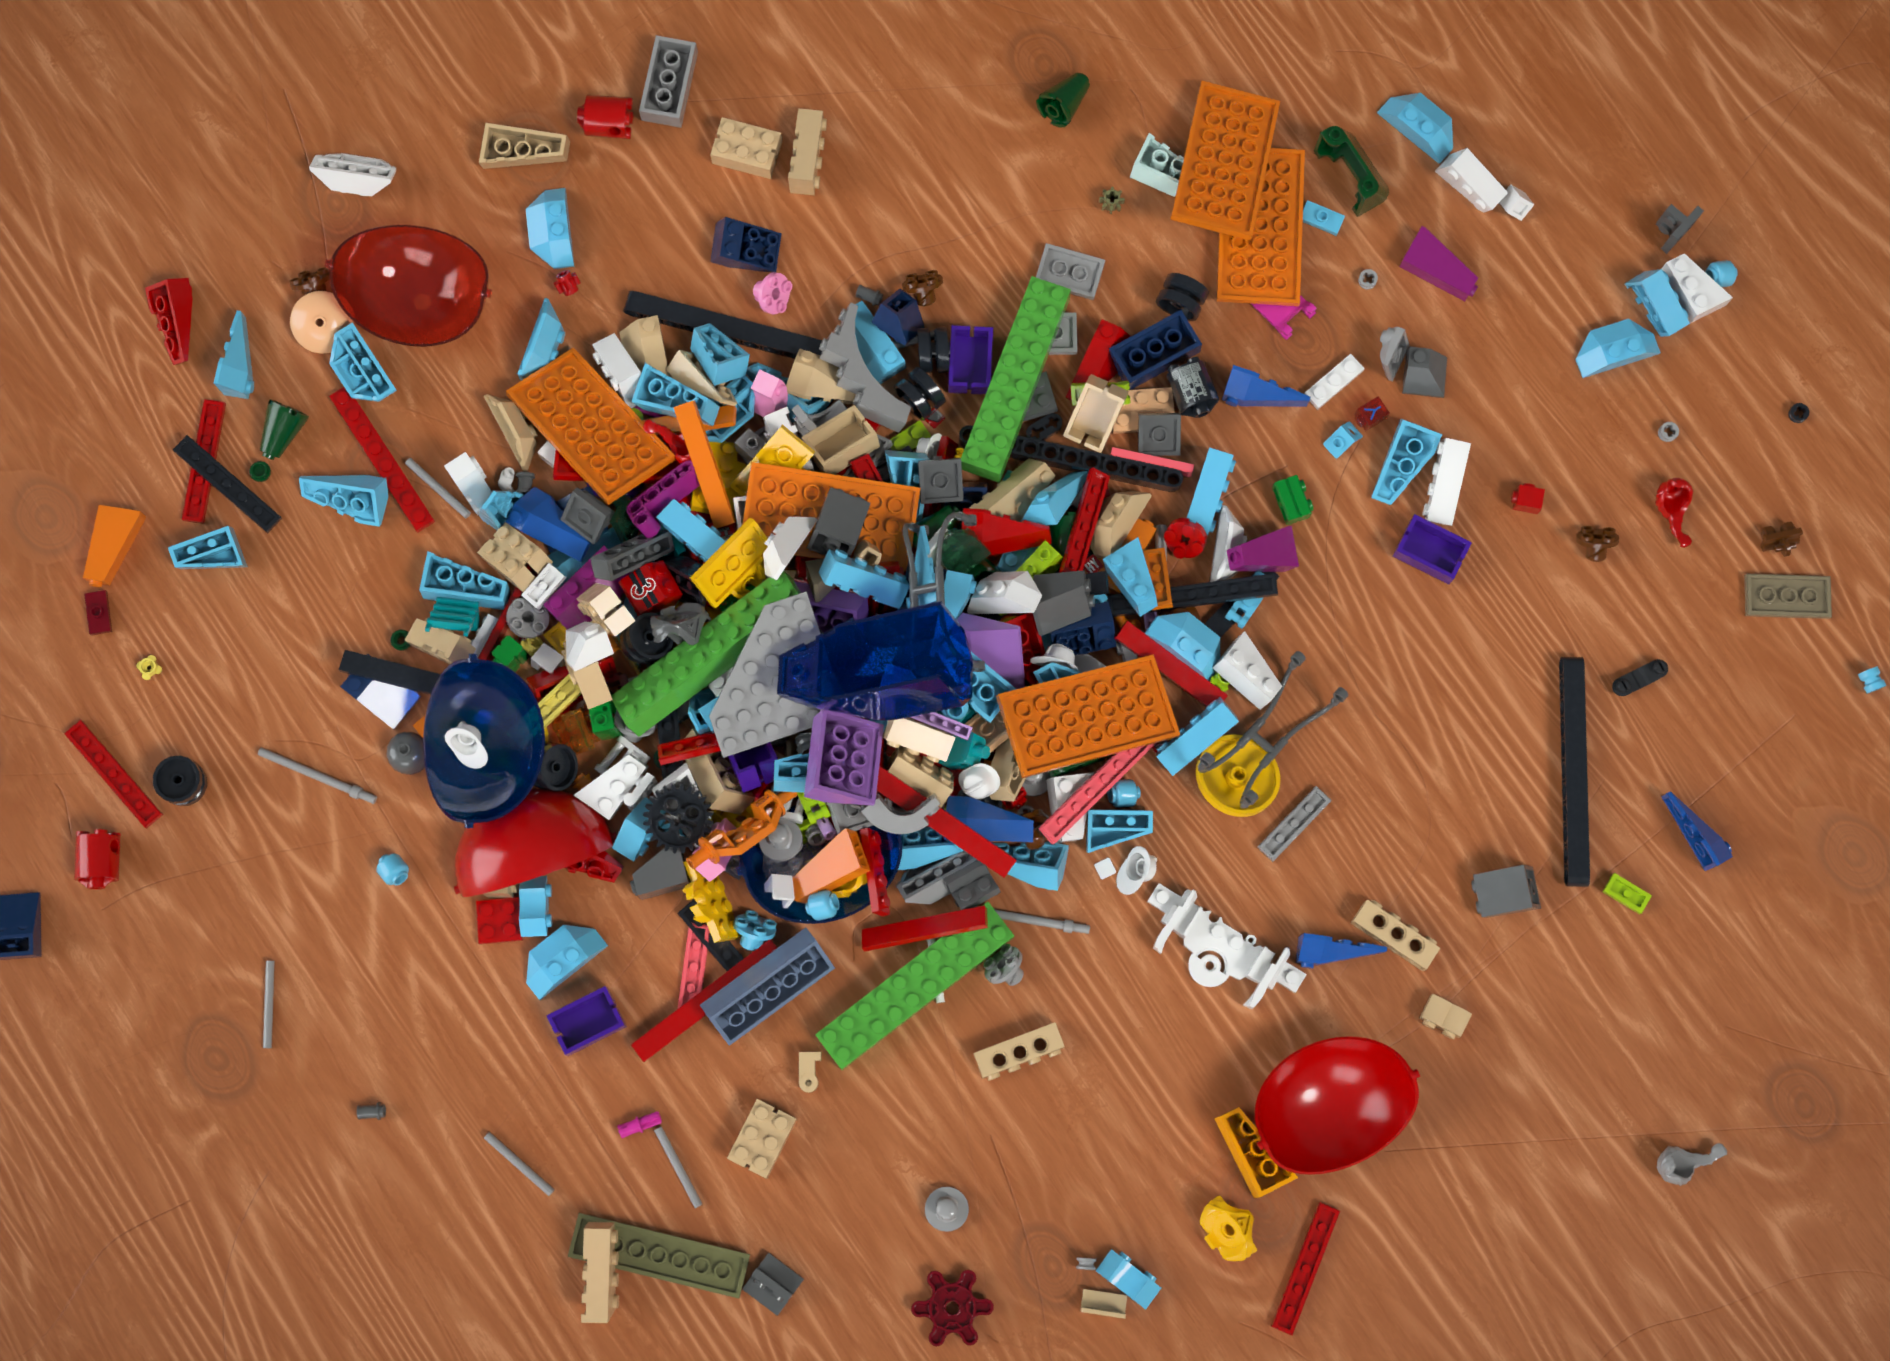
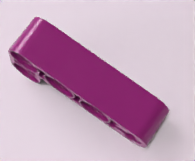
[626,460,700,538]

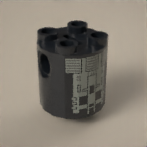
[1166,356,1220,418]

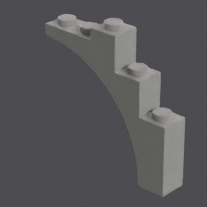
[819,303,911,433]

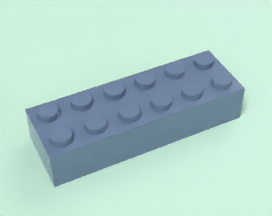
[700,928,835,1046]

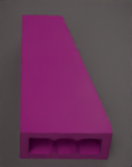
[1399,226,1478,302]
[1226,526,1299,572]

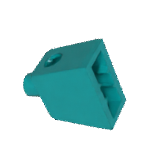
[938,732,990,770]

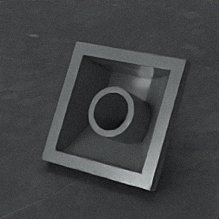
[1402,347,1447,398]

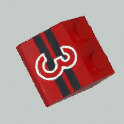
[619,560,683,616]

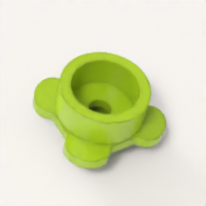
[1210,671,1230,692]

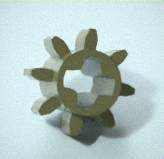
[1099,187,1125,214]

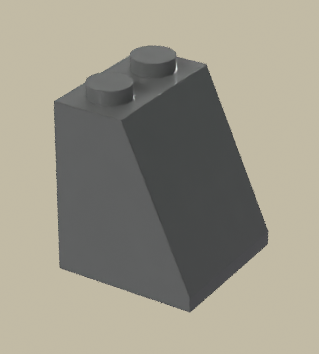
[806,487,870,557]
[1033,570,1095,636]
[630,847,691,900]
[1471,865,1541,918]

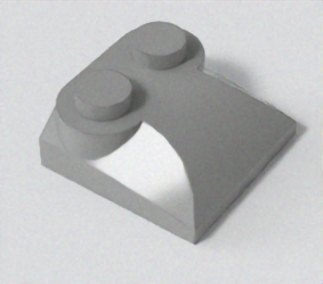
[1380,327,1410,382]

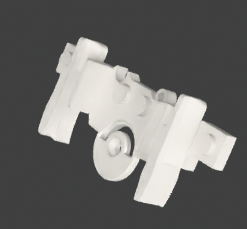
[1147,883,1307,1009]

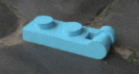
[1225,571,1265,629]

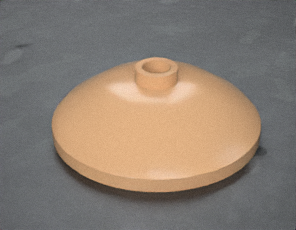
[290,291,354,354]

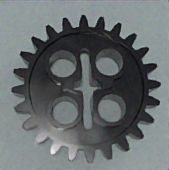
[643,782,714,854]

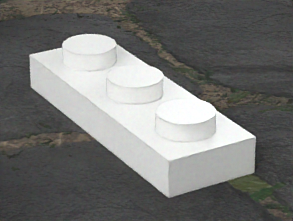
[1304,354,1365,410]

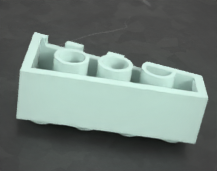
[1130,133,1184,197]

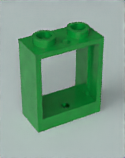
[589,690,623,741]

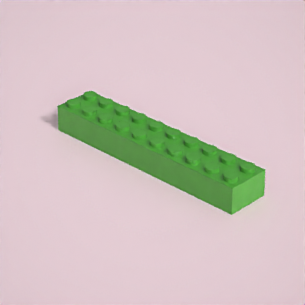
[961,276,1071,483]
[611,570,801,737]
[815,902,1014,1071]

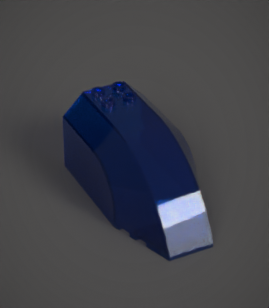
[777,601,973,720]

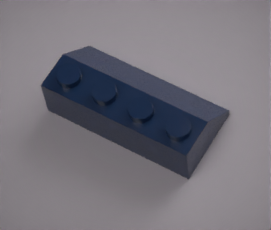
[1109,310,1202,390]

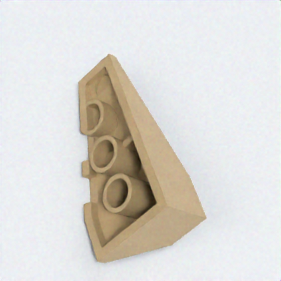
[619,315,670,377]
[786,349,856,405]
[666,350,737,406]

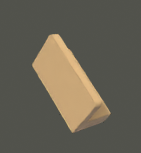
[1080,1289,1127,1319]

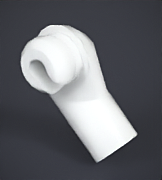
[498,467,515,492]

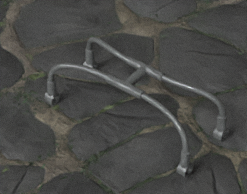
[903,511,985,681]
[1198,651,1348,809]

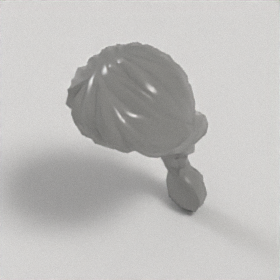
[1657,1143,1727,1186]

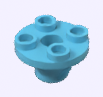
[733,910,777,951]

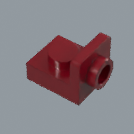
[606,672,629,690]

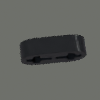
[1026,413,1062,441]

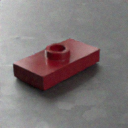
[84,590,112,636]

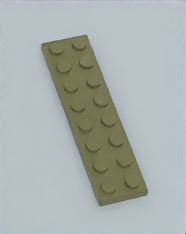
[568,1213,750,1299]

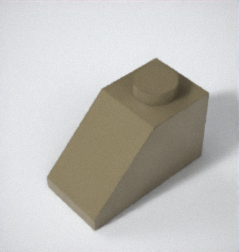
[805,558,836,602]

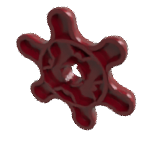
[911,1270,994,1347]

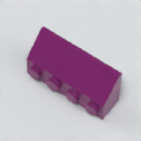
[543,546,631,629]

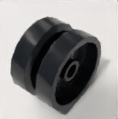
[1156,273,1209,321]
[917,327,950,374]
[894,367,946,421]
[620,613,674,664]
[522,741,578,791]
[153,756,207,806]

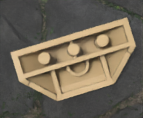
[484,394,538,472]
[1090,491,1152,559]

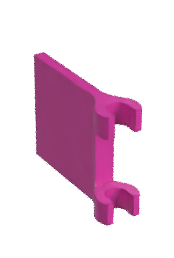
[1251,295,1317,340]

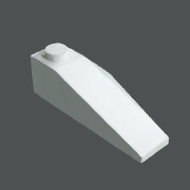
[566,622,614,671]

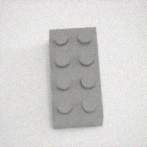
[639,35,698,128]

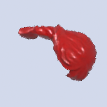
[643,419,692,464]
[1655,478,1694,548]

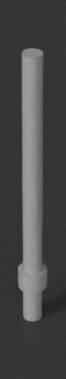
[258,747,377,804]
[976,906,1090,934]

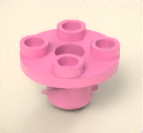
[753,272,792,314]

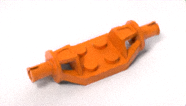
[686,790,797,870]

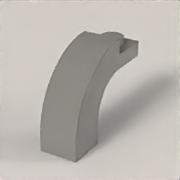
[791,399,848,436]
[861,793,940,834]

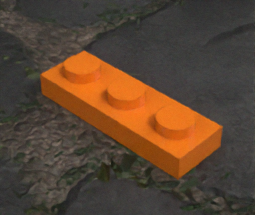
[1143,548,1173,610]

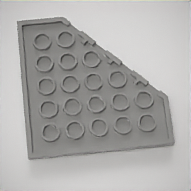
[709,591,847,758]

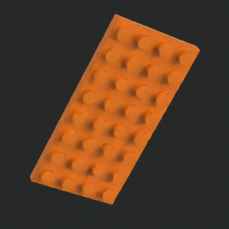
[1170,81,1280,241]
[1216,148,1305,306]
[506,347,675,505]
[742,462,920,572]
[996,654,1180,778]

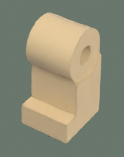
[799,1052,822,1093]

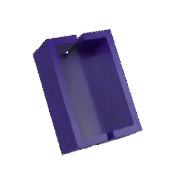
[948,325,993,394]
[1392,514,1472,584]
[727,742,778,793]
[546,986,627,1056]

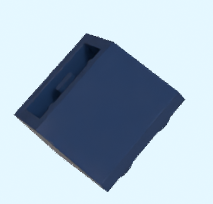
[872,289,925,346]

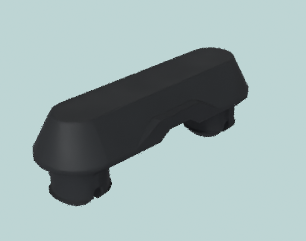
[1612,659,1668,697]

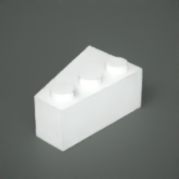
[1435,148,1508,213]
[1661,254,1733,323]

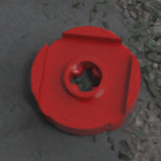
[1164,518,1207,559]

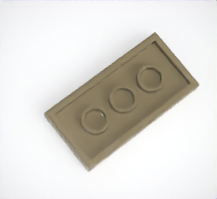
[1744,574,1832,619]

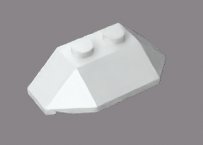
[309,153,396,197]
[1210,505,1247,582]
[763,517,818,580]
[967,571,1042,614]

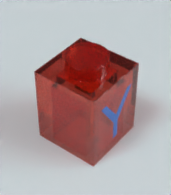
[1354,396,1390,431]

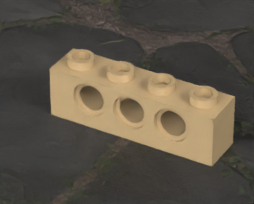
[1351,900,1440,971]
[973,1022,1065,1081]

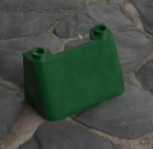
[1314,126,1389,217]

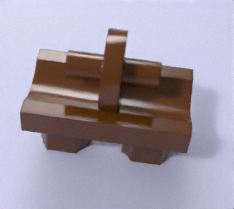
[1761,522,1803,557]

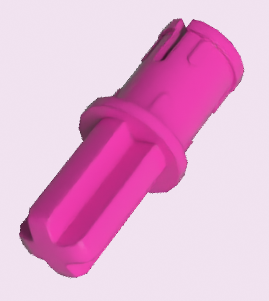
[617,1111,662,1139]

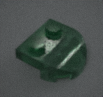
[610,494,639,543]
[941,528,991,574]

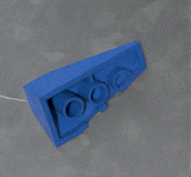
[1222,365,1311,407]
[506,487,591,562]
[1661,791,1733,871]
[944,796,1034,842]
[1295,933,1387,969]

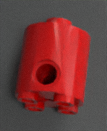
[577,94,634,139]
[74,829,121,890]

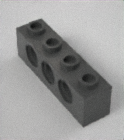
[590,529,675,581]

